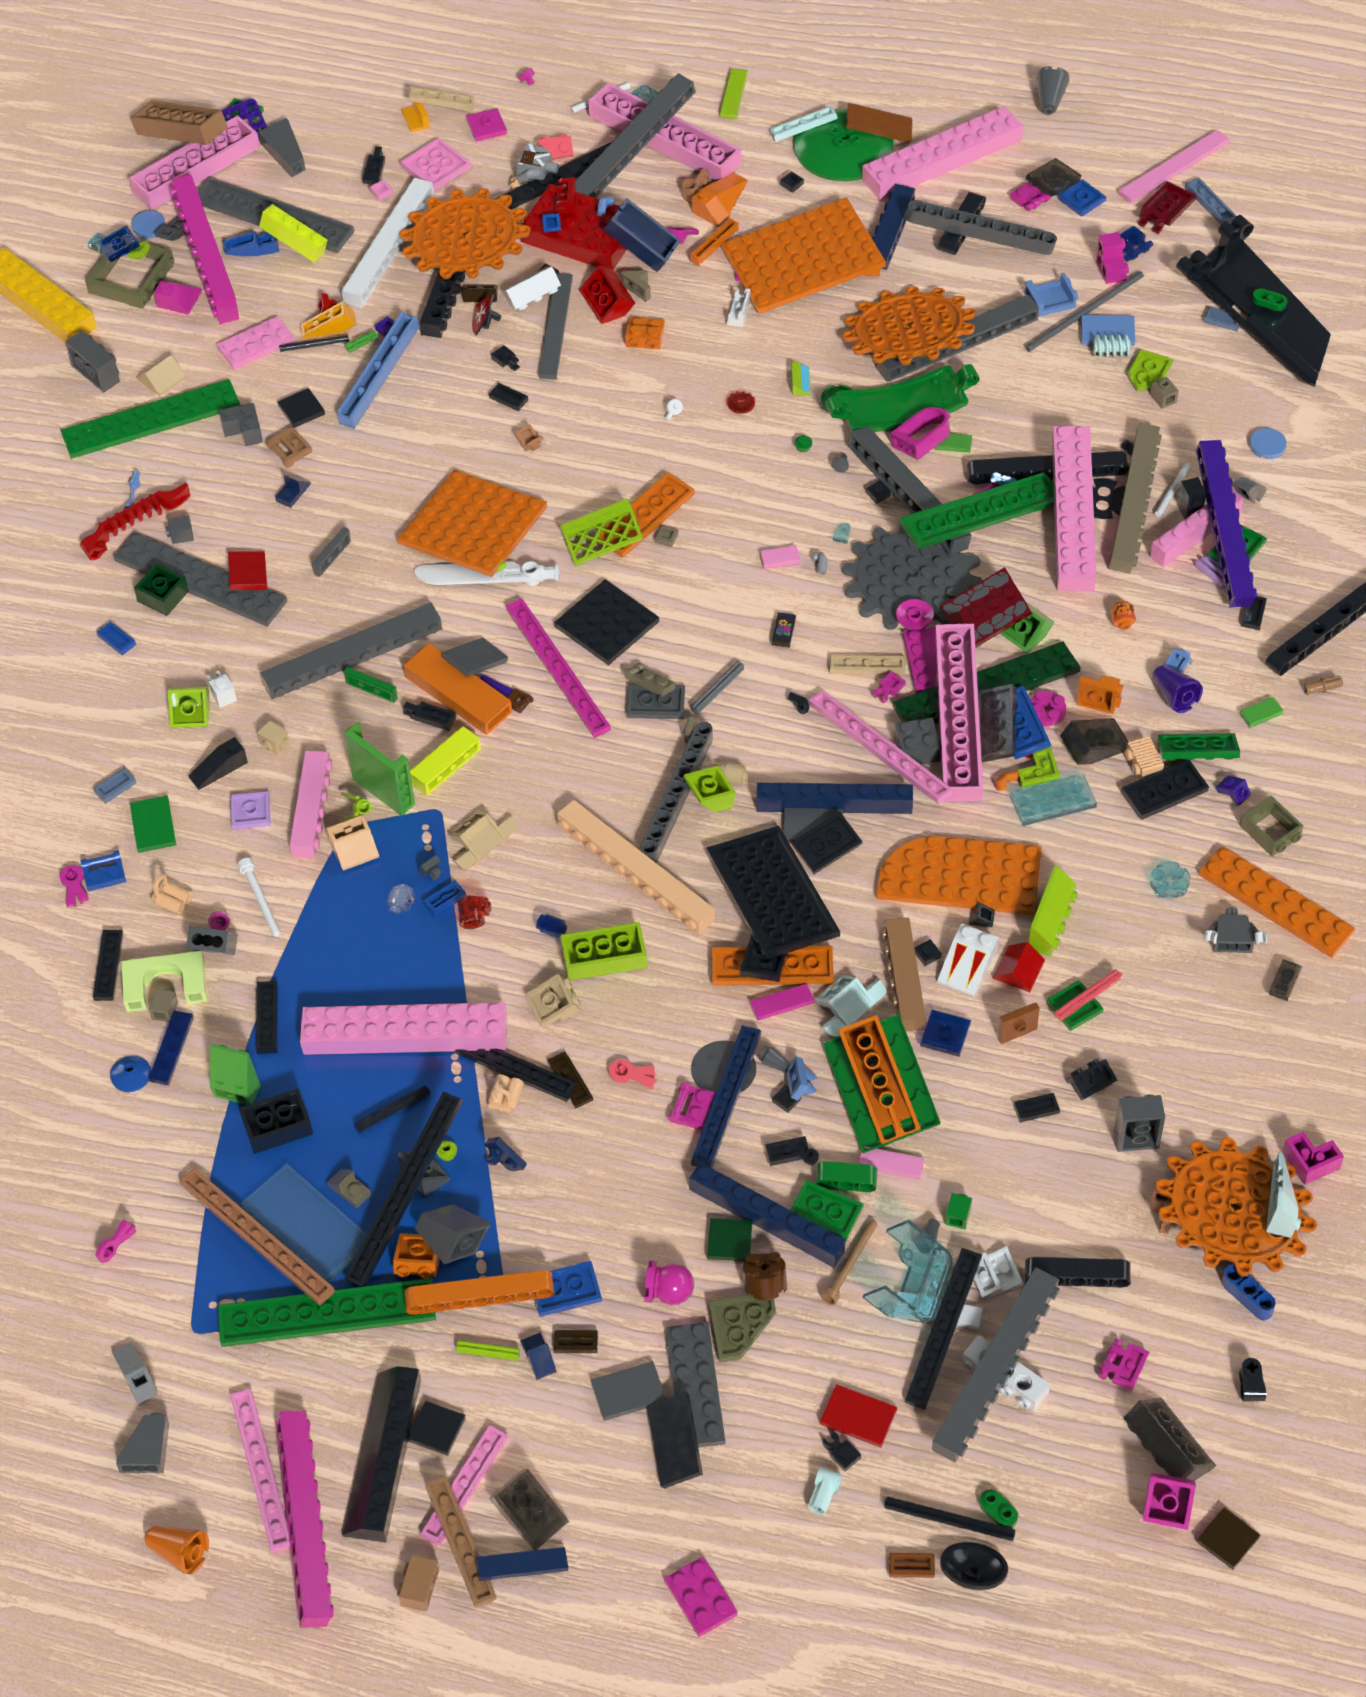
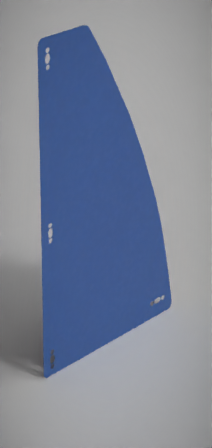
[191,809,503,1334]

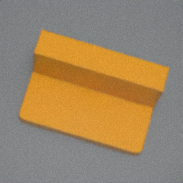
[401,102,430,132]

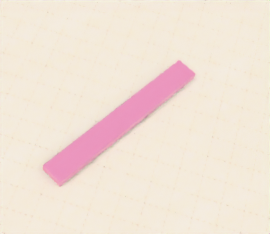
[1119,130,1229,203]
[230,1388,290,1553]

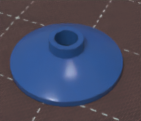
[110,1056,151,1092]

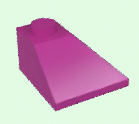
[154,281,202,315]

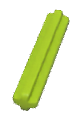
[456,1340,520,1361]

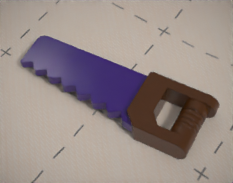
[480,675,534,713]

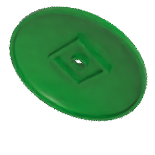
[794,109,894,181]

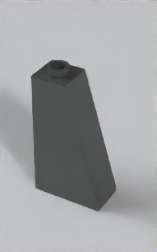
[258,118,305,177]

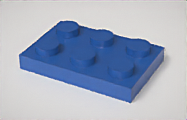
[535,1261,602,1317]

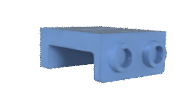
[1024,272,1078,317]

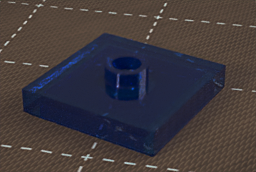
[98,225,140,263]
[920,1010,971,1057]

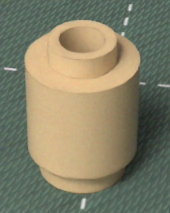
[720,763,749,785]

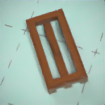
[889,1553,935,1578]

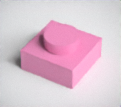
[370,180,393,201]

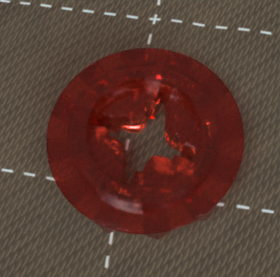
[727,390,755,414]

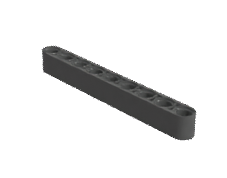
[905,200,1057,255]
[640,721,713,863]

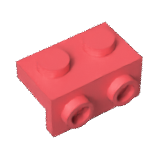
[538,134,574,160]

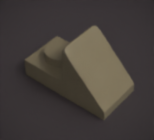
[621,270,651,302]
[326,1169,371,1209]

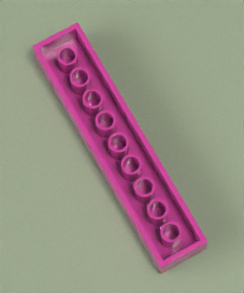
[170,174,239,324]

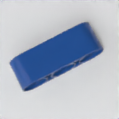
[1222,1264,1276,1320]

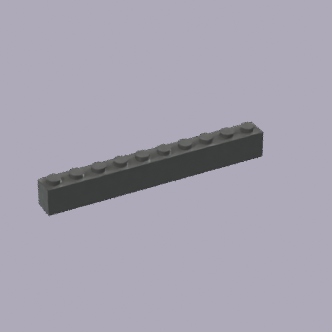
[575,73,696,198]
[877,295,1039,383]
[848,426,972,555]
[260,603,442,700]
[932,1268,1060,1463]

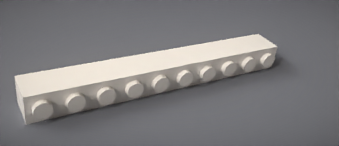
[341,178,434,308]

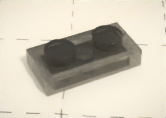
[1269,959,1302,1001]

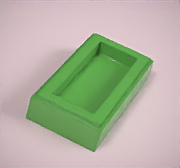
[935,433,972,453]
[1240,697,1283,728]

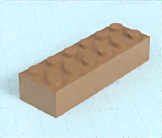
[130,101,228,145]

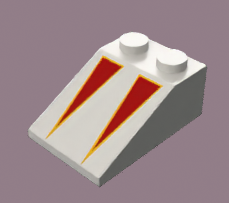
[937,924,999,997]

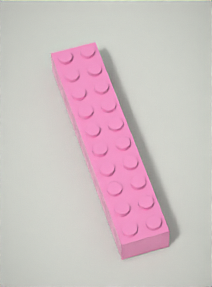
[588,83,741,181]
[862,106,1023,201]
[1052,426,1096,591]
[935,624,983,802]
[300,1003,508,1055]

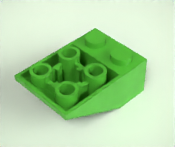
[210,1044,261,1105]

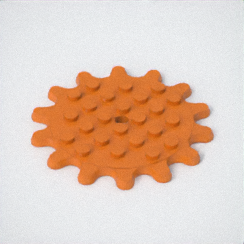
[399,188,530,279]
[842,286,976,366]
[1155,1137,1317,1277]

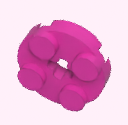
[1030,690,1066,727]

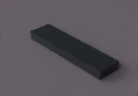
[93,930,124,1001]
[256,981,278,1054]

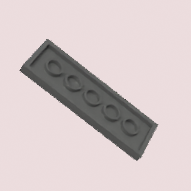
[666,1322,725,1448]

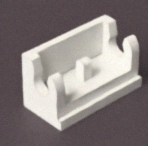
[726,289,750,327]

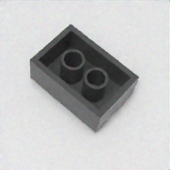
[65,331,120,393]
[1114,1094,1165,1152]

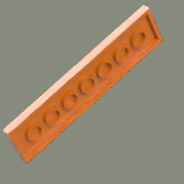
[1199,846,1355,958]

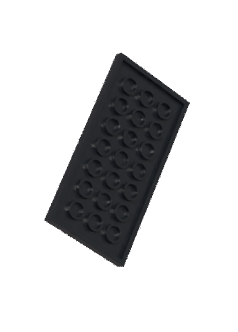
[706,825,840,960]

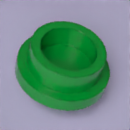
[794,435,812,452]

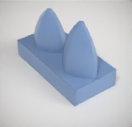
[786,1056,817,1100]

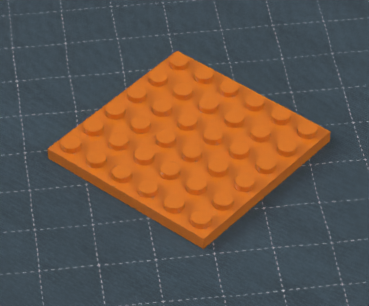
[397,470,548,577]

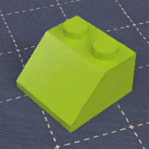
[168,686,210,728]
[684,766,736,813]

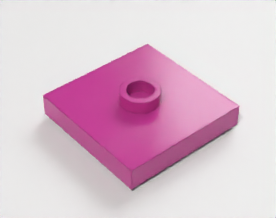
[466,108,507,142]

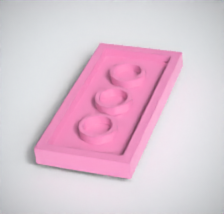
[216,316,295,370]

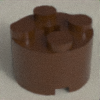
[743,1252,787,1300]

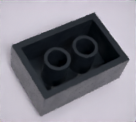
[239,1089,313,1154]

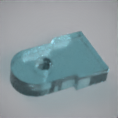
[833,523,851,544]

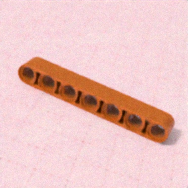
[404,1270,554,1315]

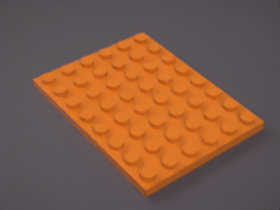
[721,197,886,314]

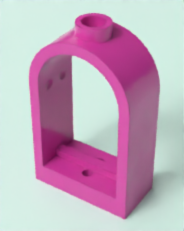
[890,407,951,460]

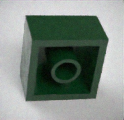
[134,563,189,616]

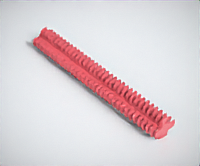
[1054,969,1122,1022]

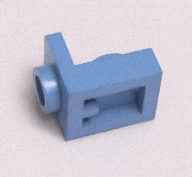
[1164,648,1193,673]

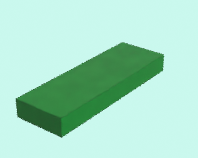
[344,667,398,703]

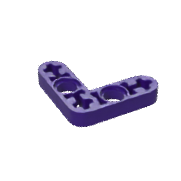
[222,99,267,141]

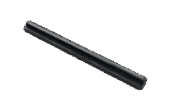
[884,1497,1016,1541]

